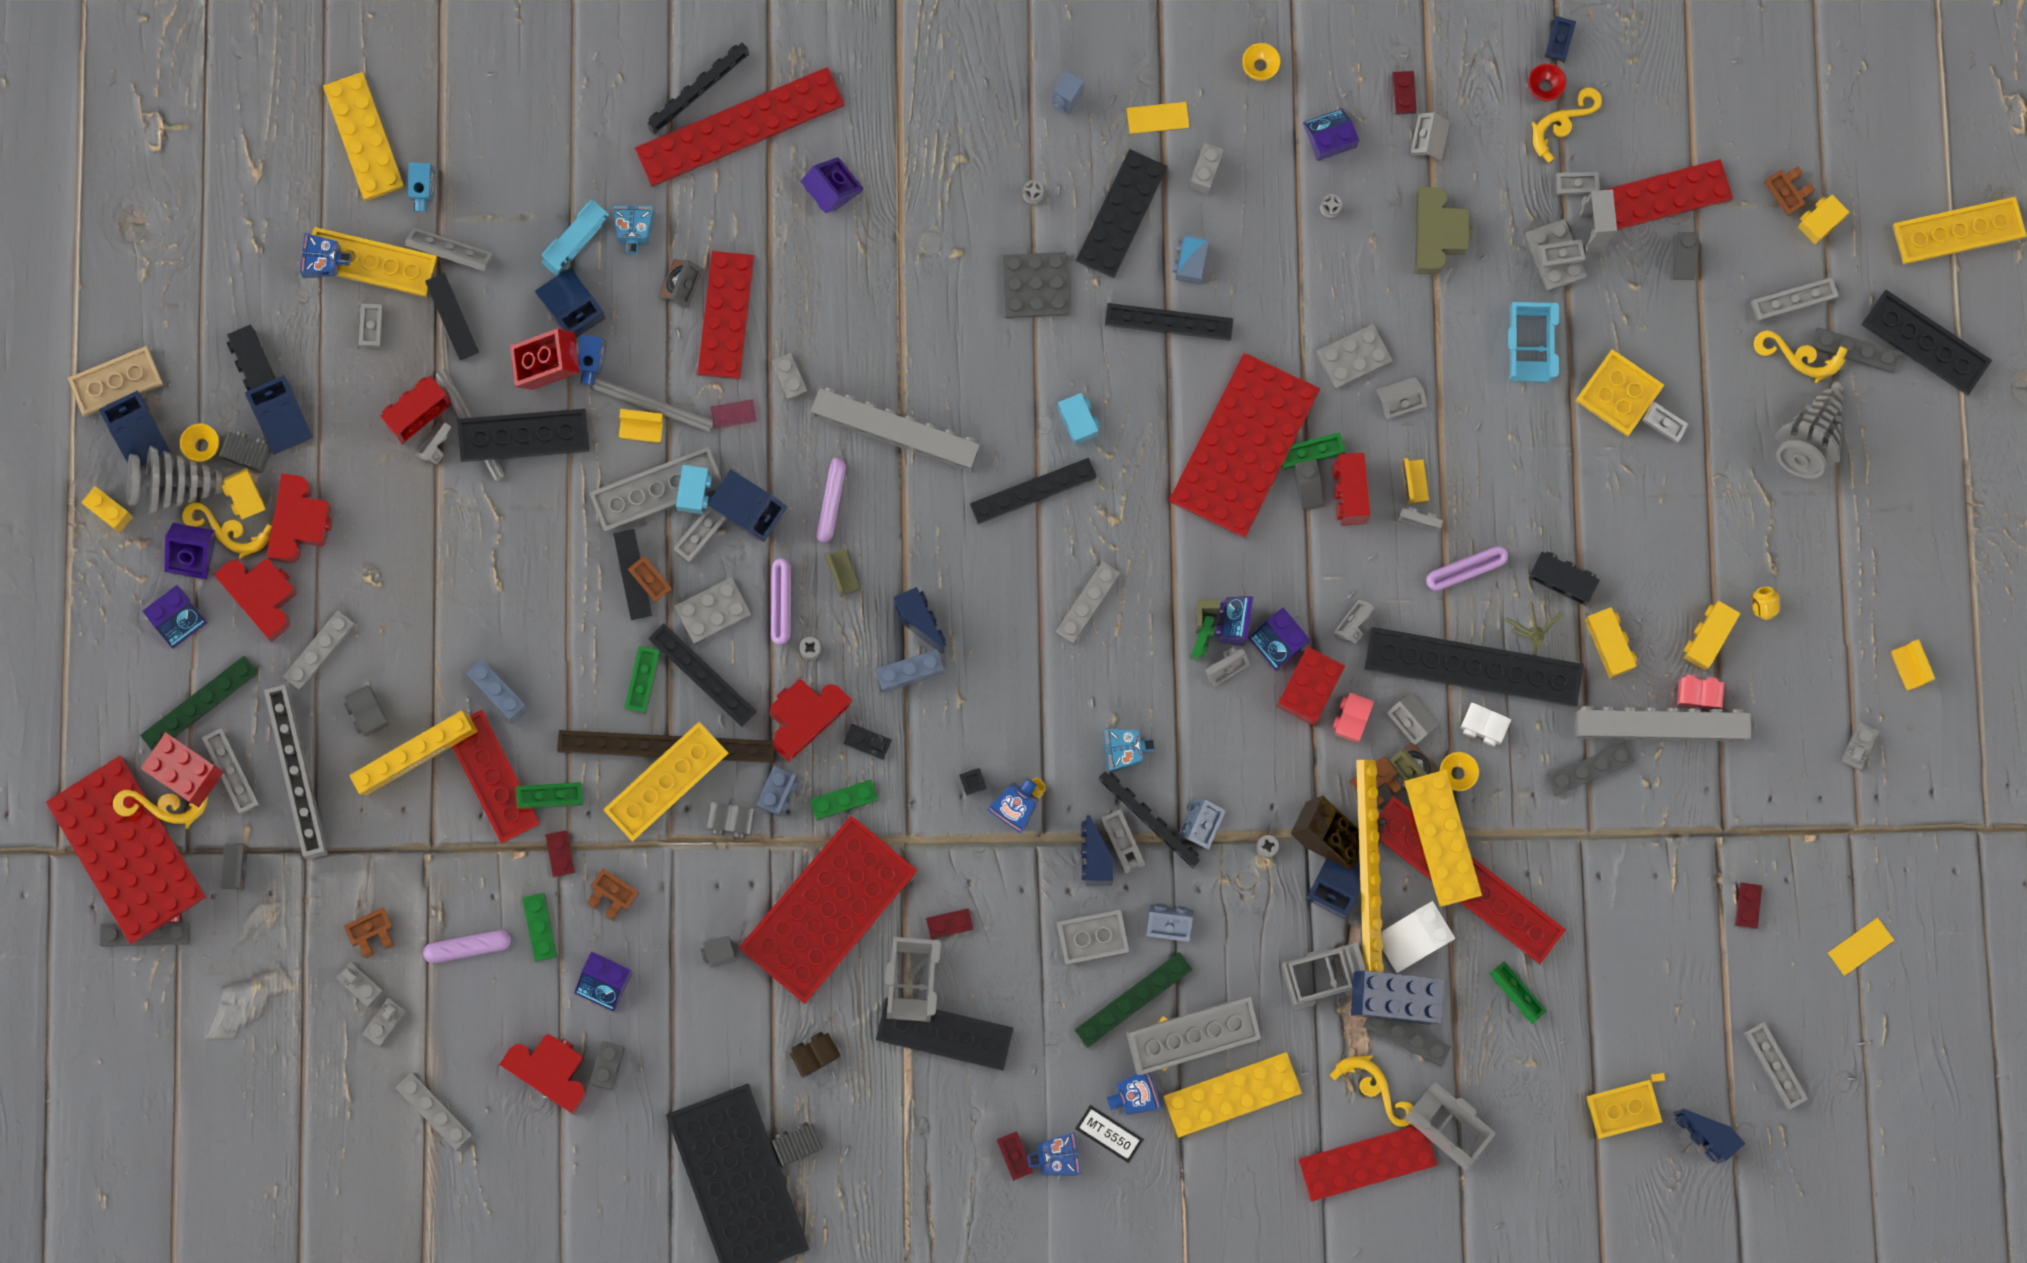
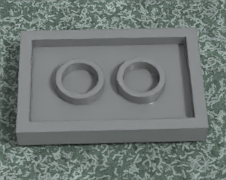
[1524,219,1587,292]
[1316,324,1392,390]
[674,577,751,645]
[1057,909,1129,965]

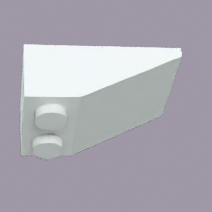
[1381,901,1455,974]

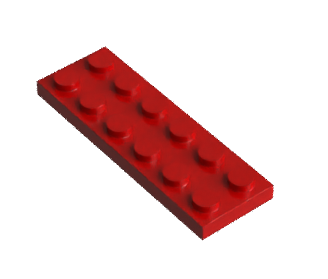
[1605,159,1733,230]
[697,251,754,379]
[452,710,541,844]
[1298,1126,1438,1202]

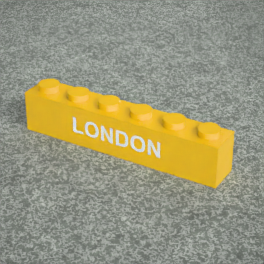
[349,710,478,796]

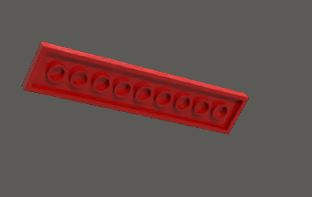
[635,67,845,187]
[1377,796,1566,965]

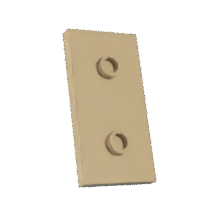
[68,346,164,417]

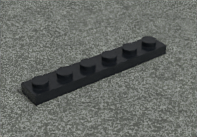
[647,42,749,135]
[1105,303,1234,341]
[970,458,1097,524]
[648,623,757,727]
[1099,771,1200,869]

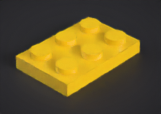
[1586,1080,1662,1139]

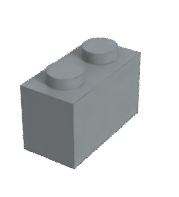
[1189,143,1224,195]

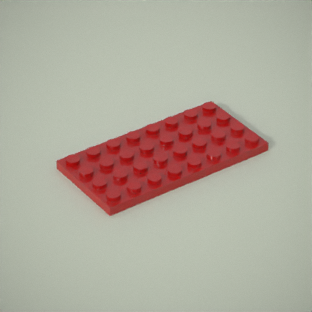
[1169,353,1320,538]
[46,755,207,945]
[738,815,918,1004]

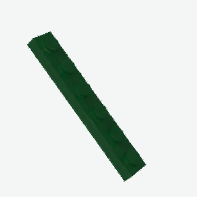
[140,656,259,751]
[1074,952,1192,1048]

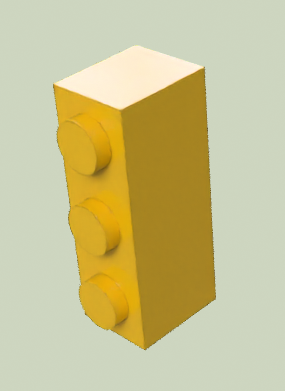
[1683,600,1741,671]
[1585,607,1638,679]

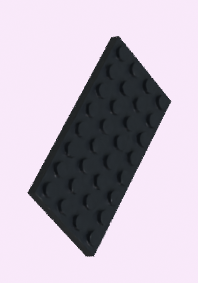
[666,1083,810,1263]

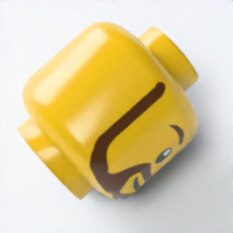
[1751,586,1781,620]

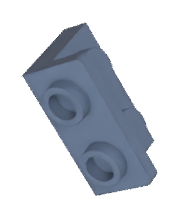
[756,766,799,817]
[1179,799,1226,850]
[1146,903,1193,942]

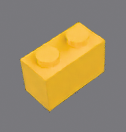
[1798,194,1849,245]
[222,468,266,520]
[81,486,133,534]

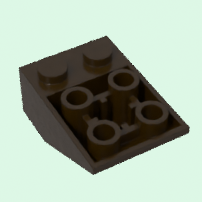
[1290,796,1359,870]

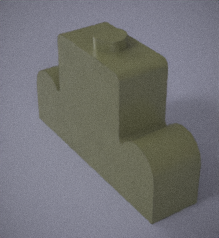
[1415,187,1473,274]

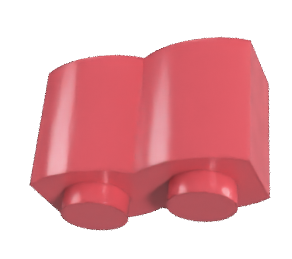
[1677,675,1724,710]
[1332,693,1374,744]

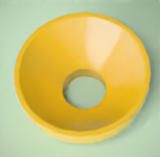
[1242,43,1280,81]
[180,424,220,463]
[1439,752,1479,791]

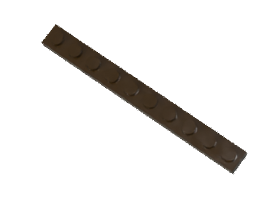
[557,730,775,763]

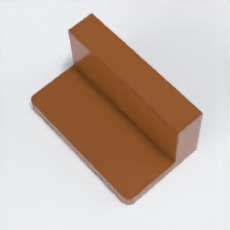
[628,556,672,603]

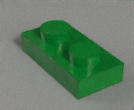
[1190,615,1216,661]

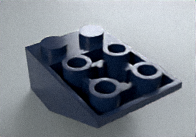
[535,267,606,339]
[245,375,313,455]
[99,390,170,466]
[707,469,788,542]
[893,587,946,654]
[1081,815,1113,886]
[1305,854,1361,919]
[1673,1109,1745,1163]

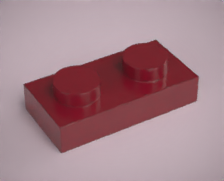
[1392,71,1417,115]
[545,830,575,878]
[1734,882,1762,929]
[926,908,973,940]
[997,1131,1034,1181]

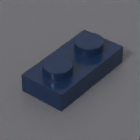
[1545,16,1576,62]

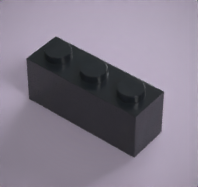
[226,324,276,391]
[1528,551,1600,606]

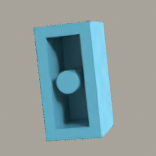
[1057,393,1100,445]
[676,465,712,514]

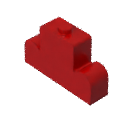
[267,473,332,563]
[213,558,296,642]
[770,679,852,763]
[499,1034,586,1115]

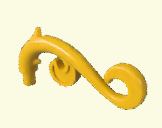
[1532,88,1602,163]
[1753,330,1848,384]
[182,502,272,559]
[113,790,208,829]
[1329,1055,1414,1127]

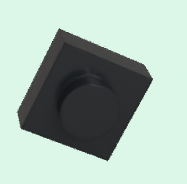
[959,768,987,796]

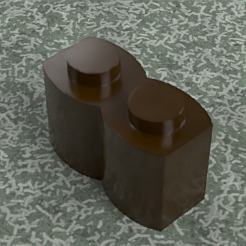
[789,1032,841,1078]

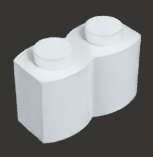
[1460,703,1511,747]

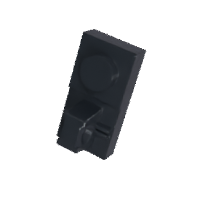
[844,724,892,761]

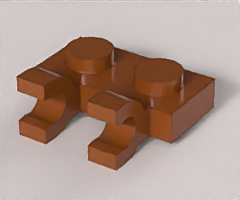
[1763,166,1815,216]
[1349,756,1402,808]
[587,868,639,921]
[344,907,395,959]

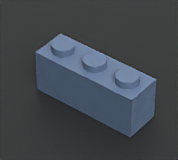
[875,650,944,694]
[466,659,528,724]

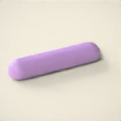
[817,457,846,542]
[1426,546,1508,591]
[771,558,791,645]
[423,929,512,964]

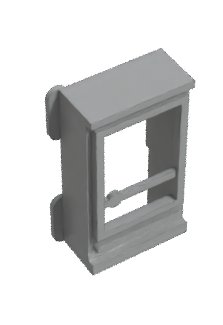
[1580,189,1617,255]
[885,937,941,1022]
[1281,942,1366,1010]
[1404,1082,1496,1171]

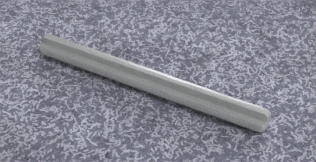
[436,369,505,482]
[593,378,714,432]

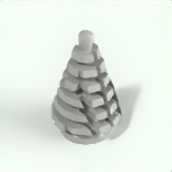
[1775,382,1844,479]
[127,446,225,515]

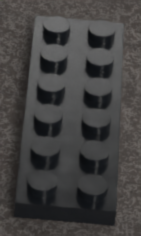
[1076,149,1168,278]
[1861,290,1992,396]
[457,408,589,462]
[876,997,1014,1071]

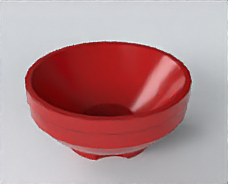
[1528,63,1567,102]

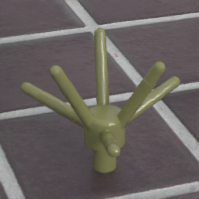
[1505,602,1563,656]

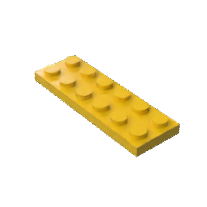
[323,72,405,201]
[1892,197,2027,265]
[312,227,438,298]
[603,721,729,842]
[1404,770,1482,907]
[1163,1052,1302,1138]

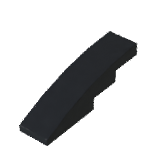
[425,273,479,361]
[613,529,652,620]

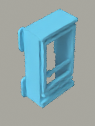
[541,199,609,276]
[1508,302,1559,382]

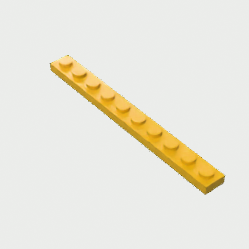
[1356,760,1384,972]

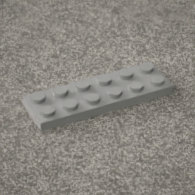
[589,447,722,533]
[1126,996,1261,1075]

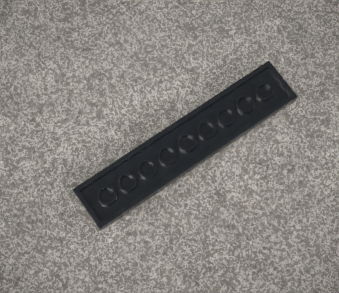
[1364,627,1584,707]

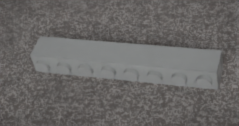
[810,388,980,472]
[264,685,328,860]
[1575,706,1751,742]

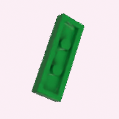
[1282,432,1346,470]
[624,646,660,714]
[809,779,878,821]
[515,782,583,809]
[522,893,557,962]
[1489,961,1547,1024]

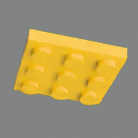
[1575,349,1664,437]

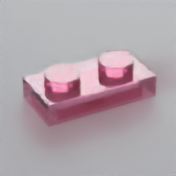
[711,399,757,429]

